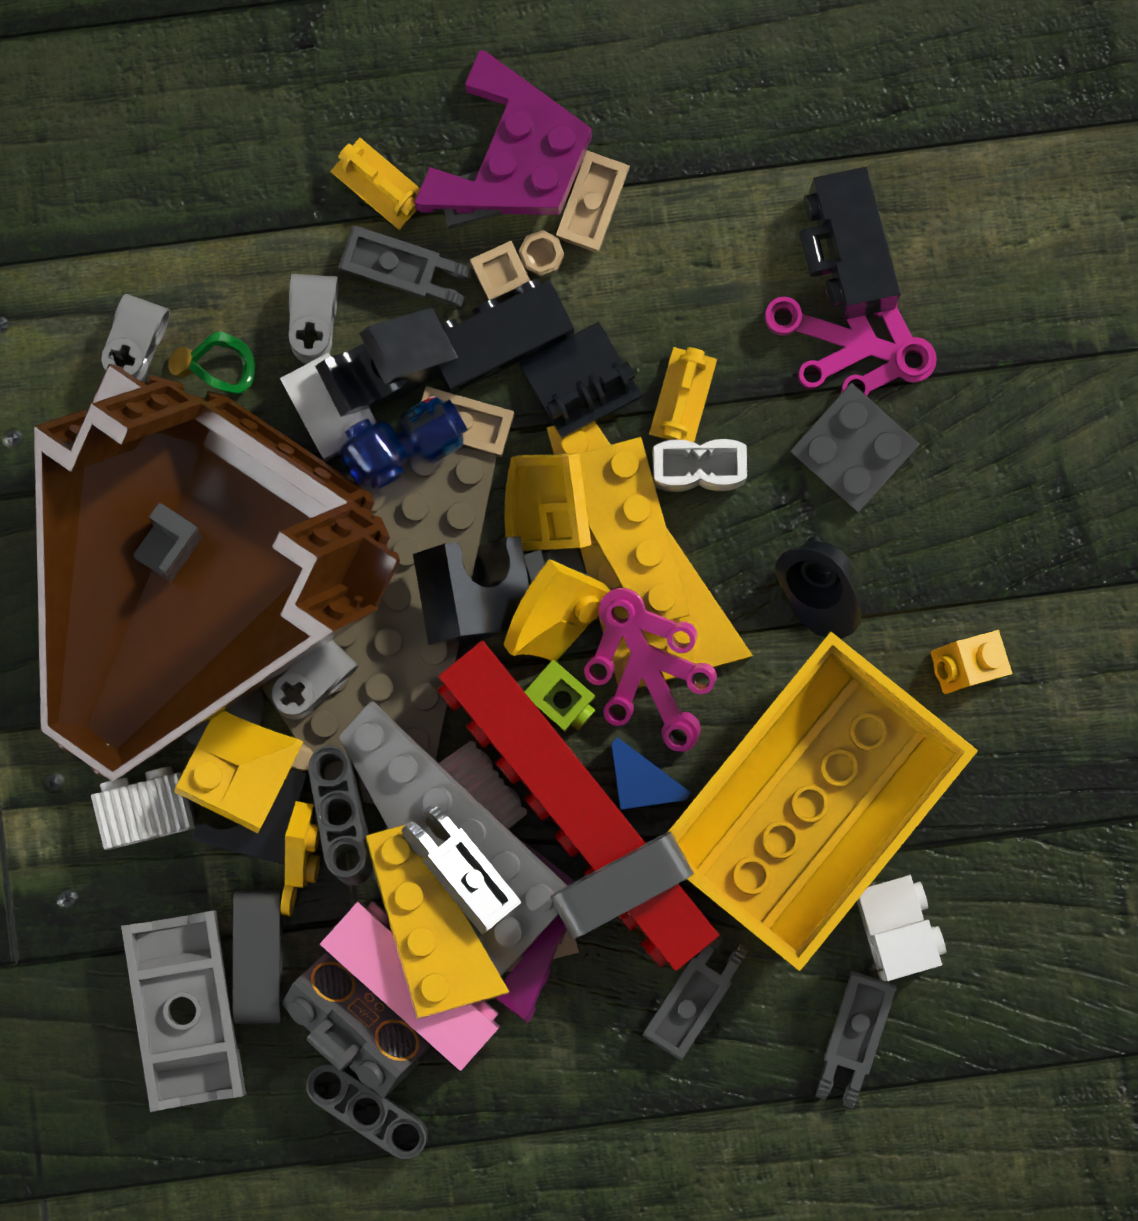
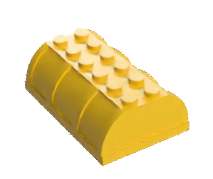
[668,632,978,971]

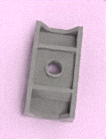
[121,910,246,1112]

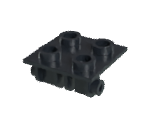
[519,322,643,439]

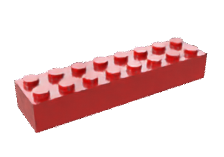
[436,640,720,971]

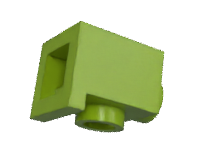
[525,659,596,733]

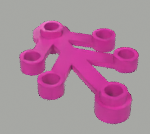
[765,278,937,396]
[584,588,717,752]

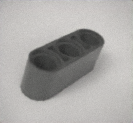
[309,746,374,885]
[550,831,694,939]
[233,889,283,1024]
[306,1063,428,1159]

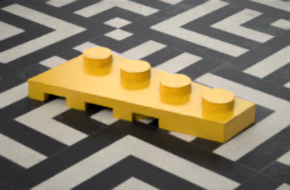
[579,437,690,621]
[365,825,509,1020]

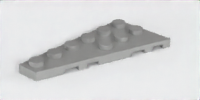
[339,701,568,976]

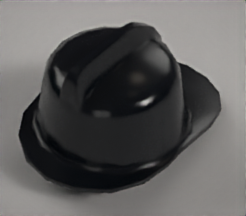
[775,536,862,639]

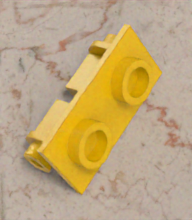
[330,138,420,230]
[649,347,717,443]

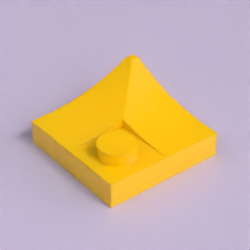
[505,453,591,551]
[503,559,611,662]
[174,711,304,833]

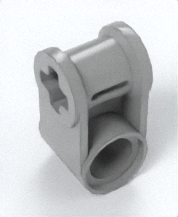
[289,274,338,364]
[101,294,170,381]
[272,640,359,720]

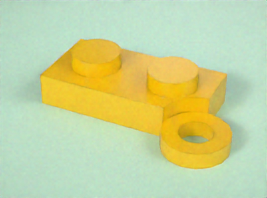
[280,801,320,917]

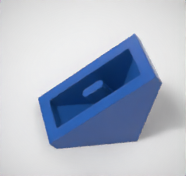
[611,737,691,811]

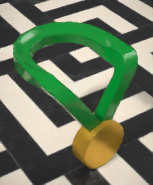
[168,331,255,394]

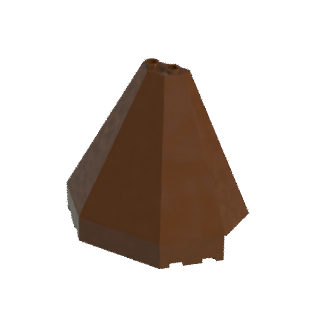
[34,364,400,782]

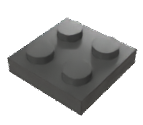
[790,383,920,512]

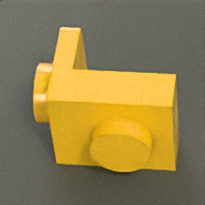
[931,630,1012,694]

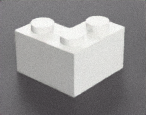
[856,875,946,981]

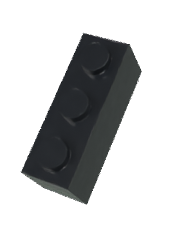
[440,279,574,394]

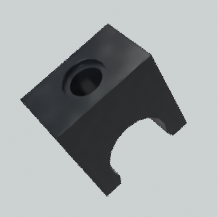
[315,307,458,417]
[413,536,529,645]
[192,770,310,865]

